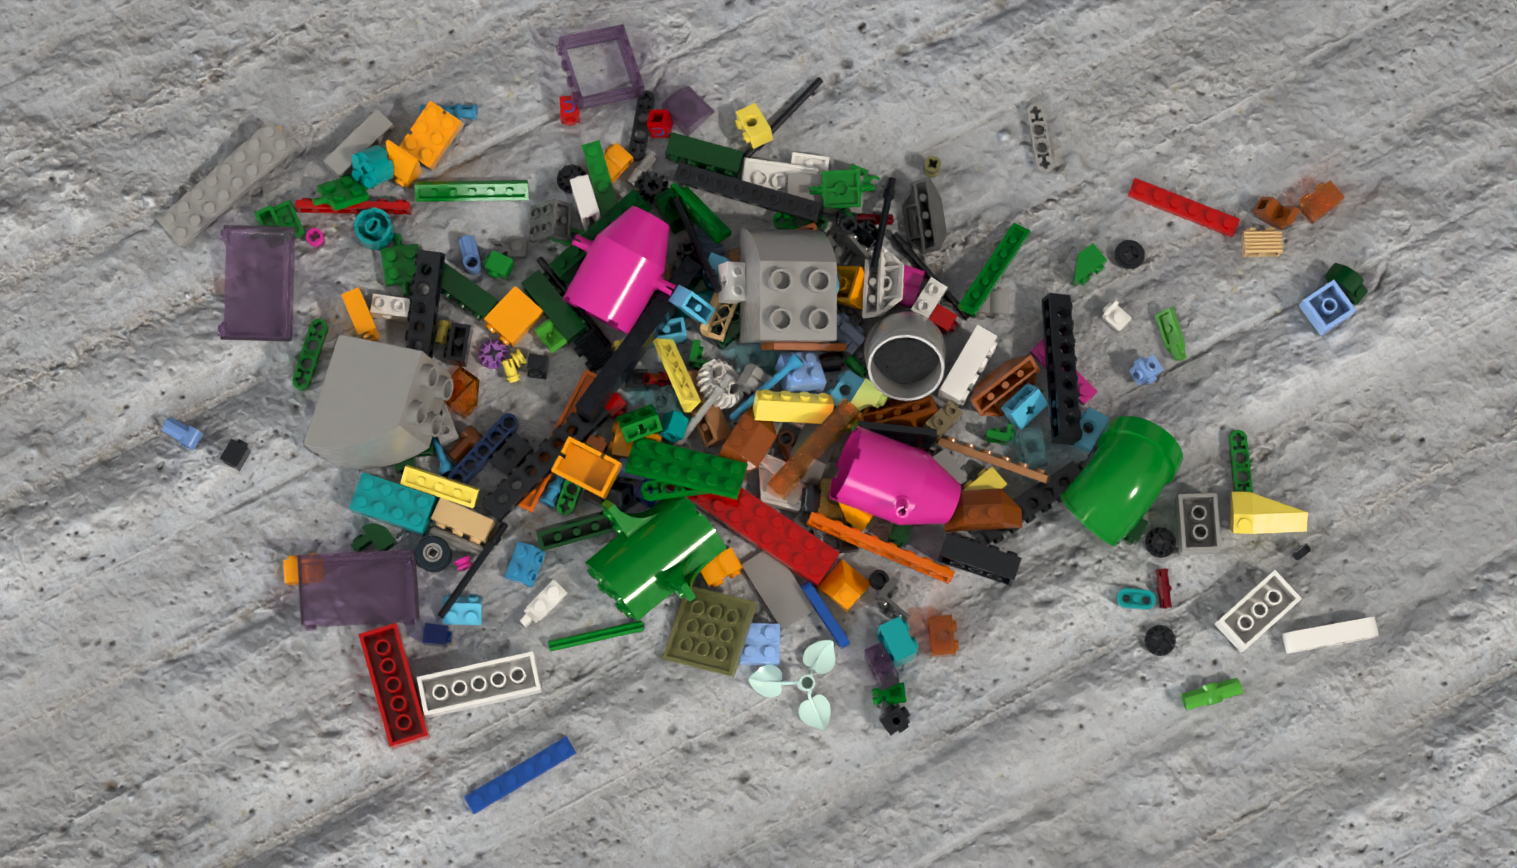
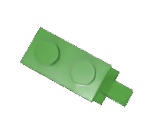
[1155,307,1187,361]

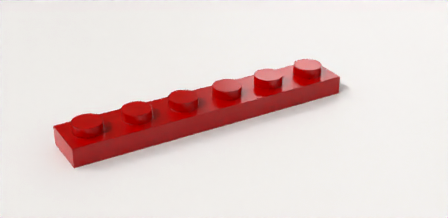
[1128,178,1240,238]
[295,198,411,215]

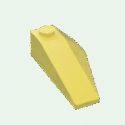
[1229,491,1308,534]

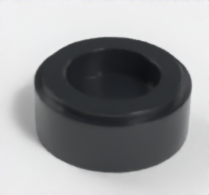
[1292,543,1311,561]
[869,570,889,590]

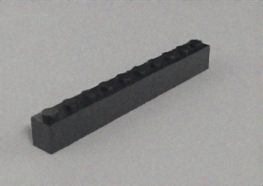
[575,256,703,423]

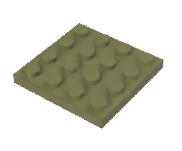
[662,586,758,678]

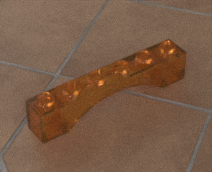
[767,398,862,500]

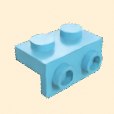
[442,594,483,625]

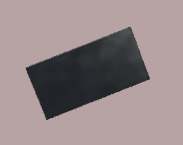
[856,421,937,449]

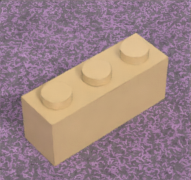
[431,498,495,545]

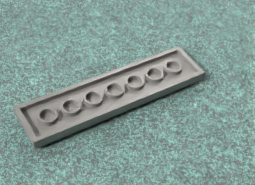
[157,120,296,248]

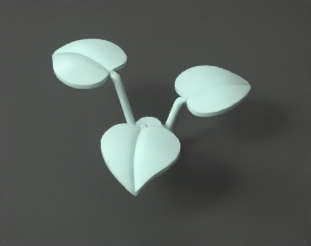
[749,640,835,730]

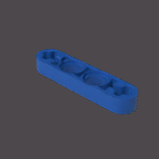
[800,581,850,649]

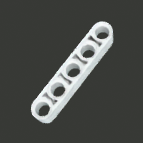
[1282,617,1379,654]

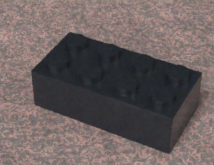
[937,532,1022,586]

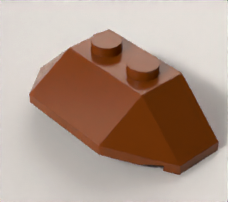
[970,354,1040,417]
[858,395,937,427]
[719,406,777,472]
[944,488,1023,532]

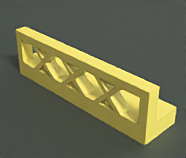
[653,338,701,413]
[400,465,480,508]

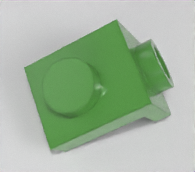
[535,319,567,354]

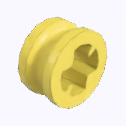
[510,349,527,368]

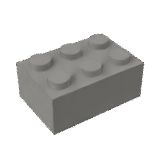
[1175,493,1221,555]

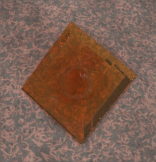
[443,366,480,419]

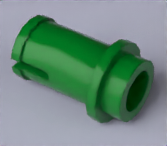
[844,355,868,378]

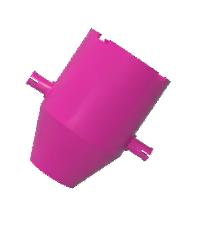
[563,206,677,335]
[829,426,961,525]

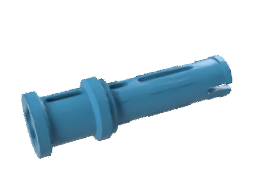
[420,103,478,120]
[539,475,566,509]

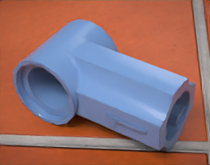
[458,235,482,275]
[162,416,204,450]

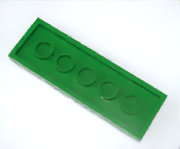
[625,438,748,500]

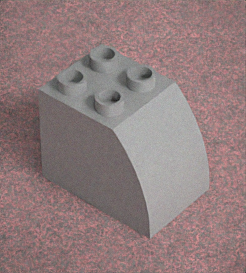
[740,228,837,343]
[304,334,454,469]

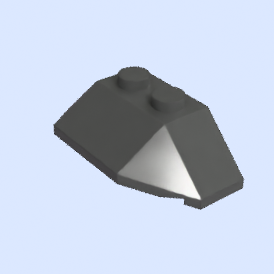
[902,177,947,254]
[790,418,847,485]

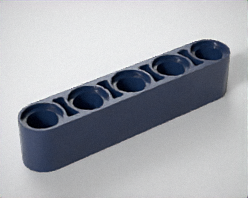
[448,413,519,485]

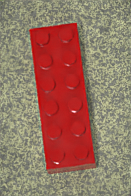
[358,623,431,749]

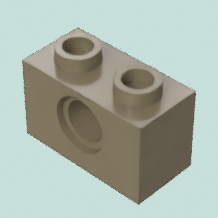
[923,400,963,445]

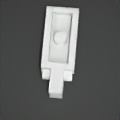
[520,579,568,627]

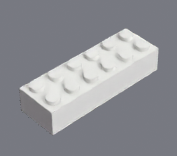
[417,651,542,718]

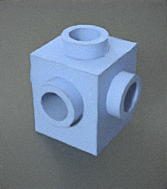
[1129,354,1164,386]

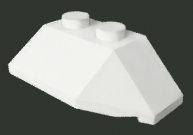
[862,246,904,318]

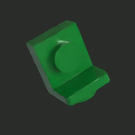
[689,339,708,370]
[984,423,1014,446]

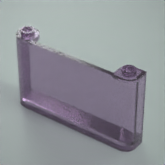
[218,225,295,342]
[297,549,420,631]

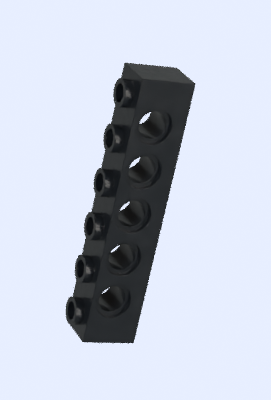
[405,250,446,359]
[979,461,1081,545]

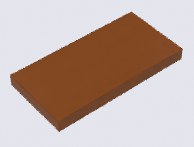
[761,342,847,351]

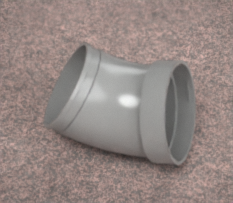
[863,311,946,401]

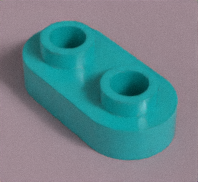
[1116,588,1156,610]

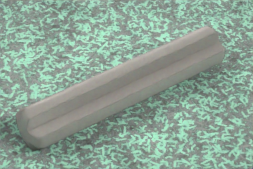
[429,527,484,556]

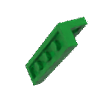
[670,183,731,244]

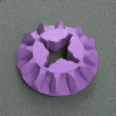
[478,339,509,369]

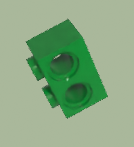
[616,404,663,444]

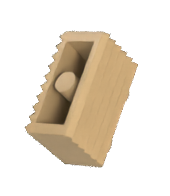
[1241,227,1283,257]

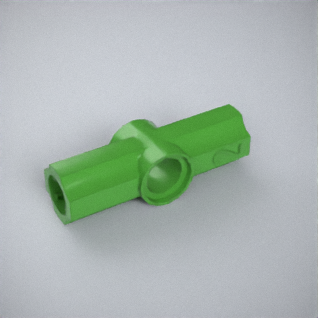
[1181,678,1243,711]

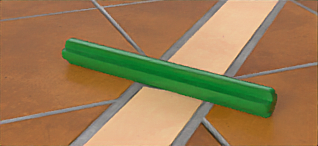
[548,621,644,651]

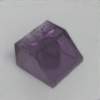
[661,86,715,136]

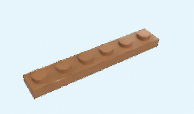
[937,435,1051,484]

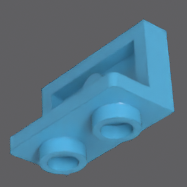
[504,542,546,588]

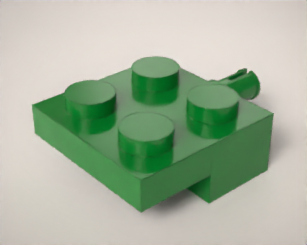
[249,200,306,250]

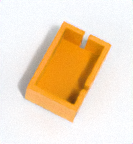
[399,101,464,170]
[551,436,623,499]

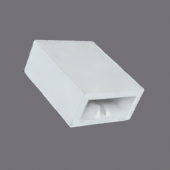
[570,175,601,232]

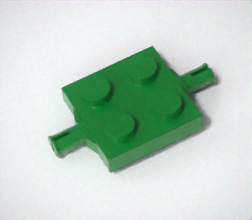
[809,169,874,209]
[312,175,373,211]
[380,234,419,297]

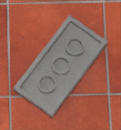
[787,174,863,213]
[741,551,815,631]

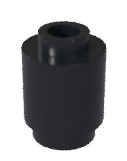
[819,352,844,373]
[801,484,821,513]

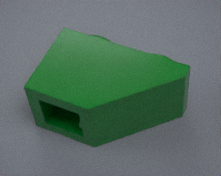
[1073,243,1107,287]

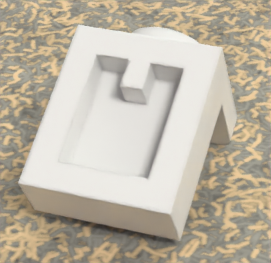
[1102,300,1132,333]

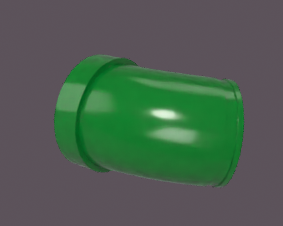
[1061,416,1183,546]

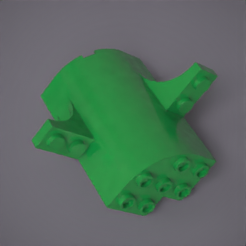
[585,491,727,621]

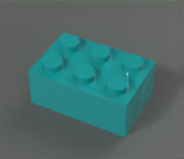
[876,616,919,669]

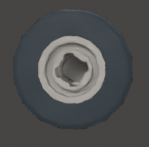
[416,536,452,573]

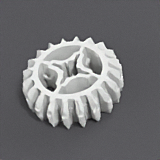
[696,359,744,410]

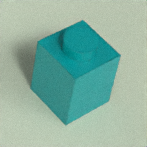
[657,410,689,443]

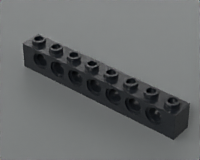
[673,162,824,225]
[1041,293,1083,445]
[482,408,610,523]

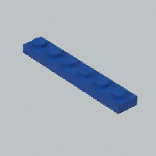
[464,736,577,815]

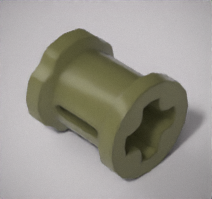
[923,156,941,178]

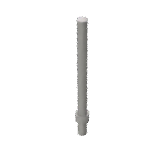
[672,372,734,447]

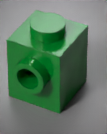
[483,250,515,281]

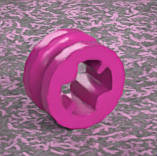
[306,228,324,247]
[454,556,473,572]

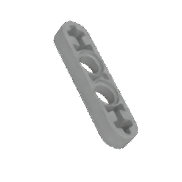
[1027,103,1053,175]

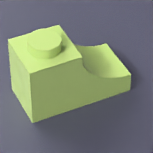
[845,379,888,416]

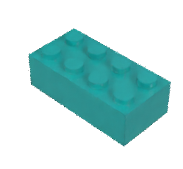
[349,472,438,537]

